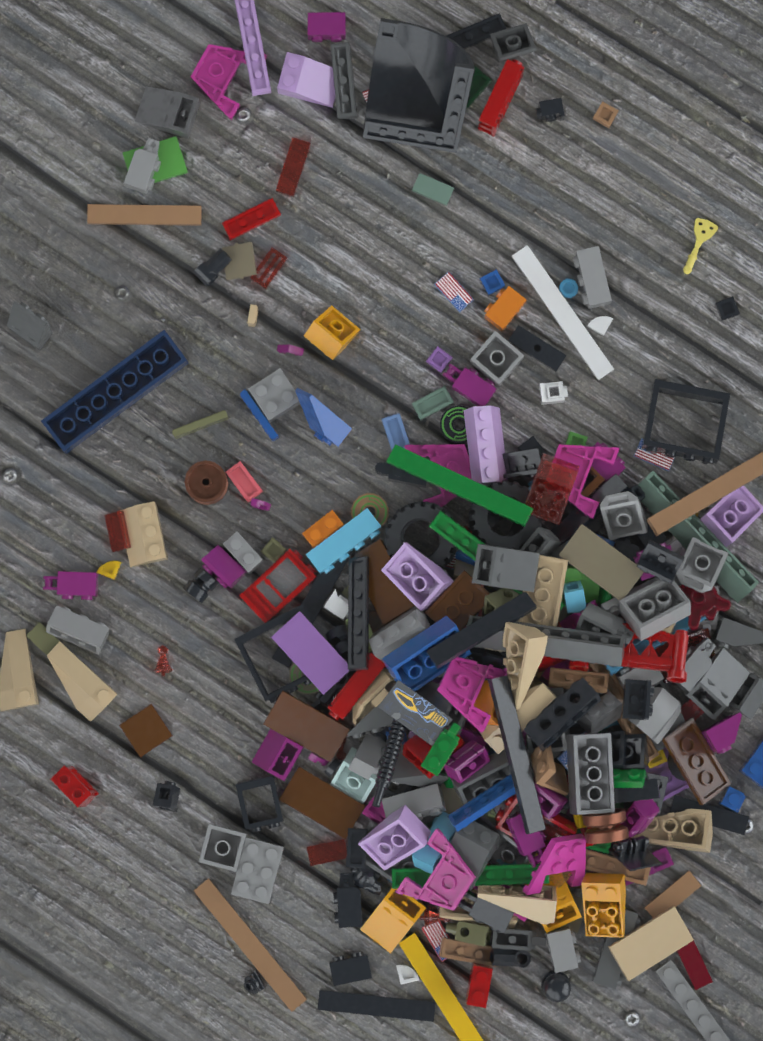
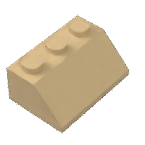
[119,501,168,567]

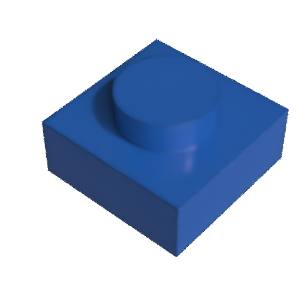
[480,269,505,296]

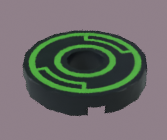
[440,405,468,444]

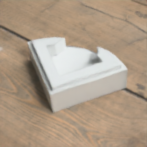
[587,316,613,336]
[396,965,419,984]

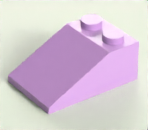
[277,52,335,108]
[700,486,763,547]
[381,542,453,611]
[358,805,431,871]

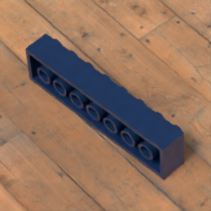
[41,330,189,454]

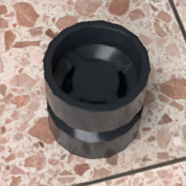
[183,568,219,604]
[325,625,348,659]

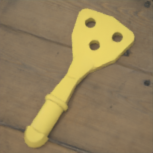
[683,218,718,274]

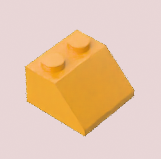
[304,305,361,360]

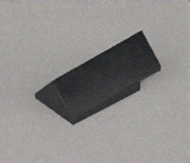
[565,731,649,770]

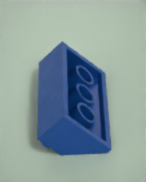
[382,616,471,692]

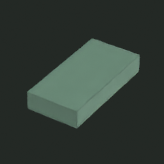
[412,173,454,206]
[411,386,454,421]

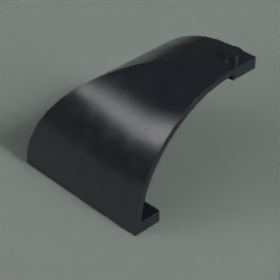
[363,18,474,153]

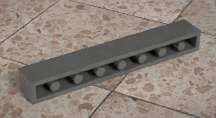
[467,615,625,667]

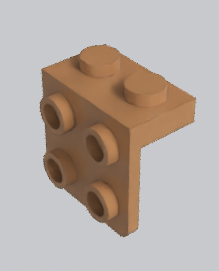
[530,745,569,795]

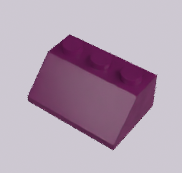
[701,712,742,754]

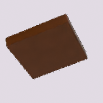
[119,704,173,757]

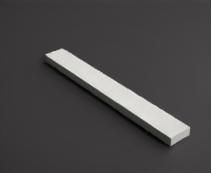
[512,245,614,381]

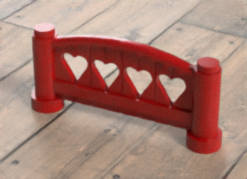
[569,623,689,683]

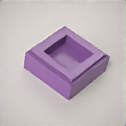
[426,346,453,373]

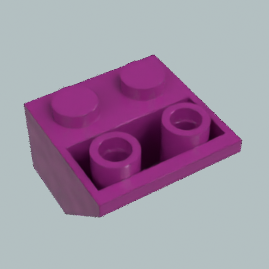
[201,545,247,589]
[252,729,304,781]

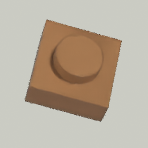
[593,101,619,128]

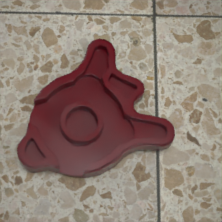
[681,584,731,630]

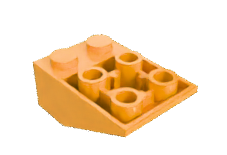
[524,873,582,933]
[581,873,626,938]
[360,888,426,954]

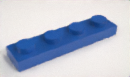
[447,774,516,832]

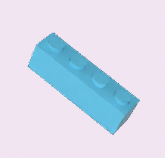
[306,508,381,574]

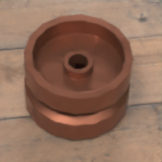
[184,460,228,505]
[582,808,629,844]

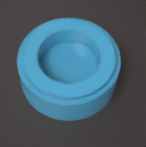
[559,279,578,299]

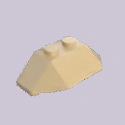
[353,668,396,725]

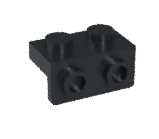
[502,447,545,480]
[637,540,685,584]
[622,679,654,721]

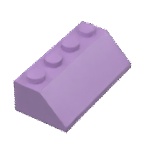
[464,406,508,485]

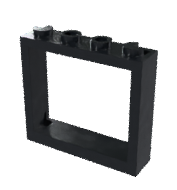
[641,379,731,465]
[234,604,314,703]

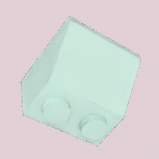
[330,747,380,804]

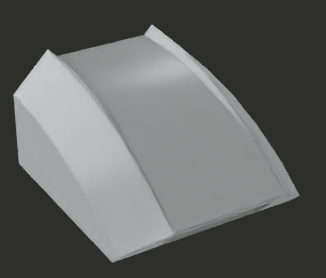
[600,491,648,540]
[676,537,728,593]
[628,687,681,744]

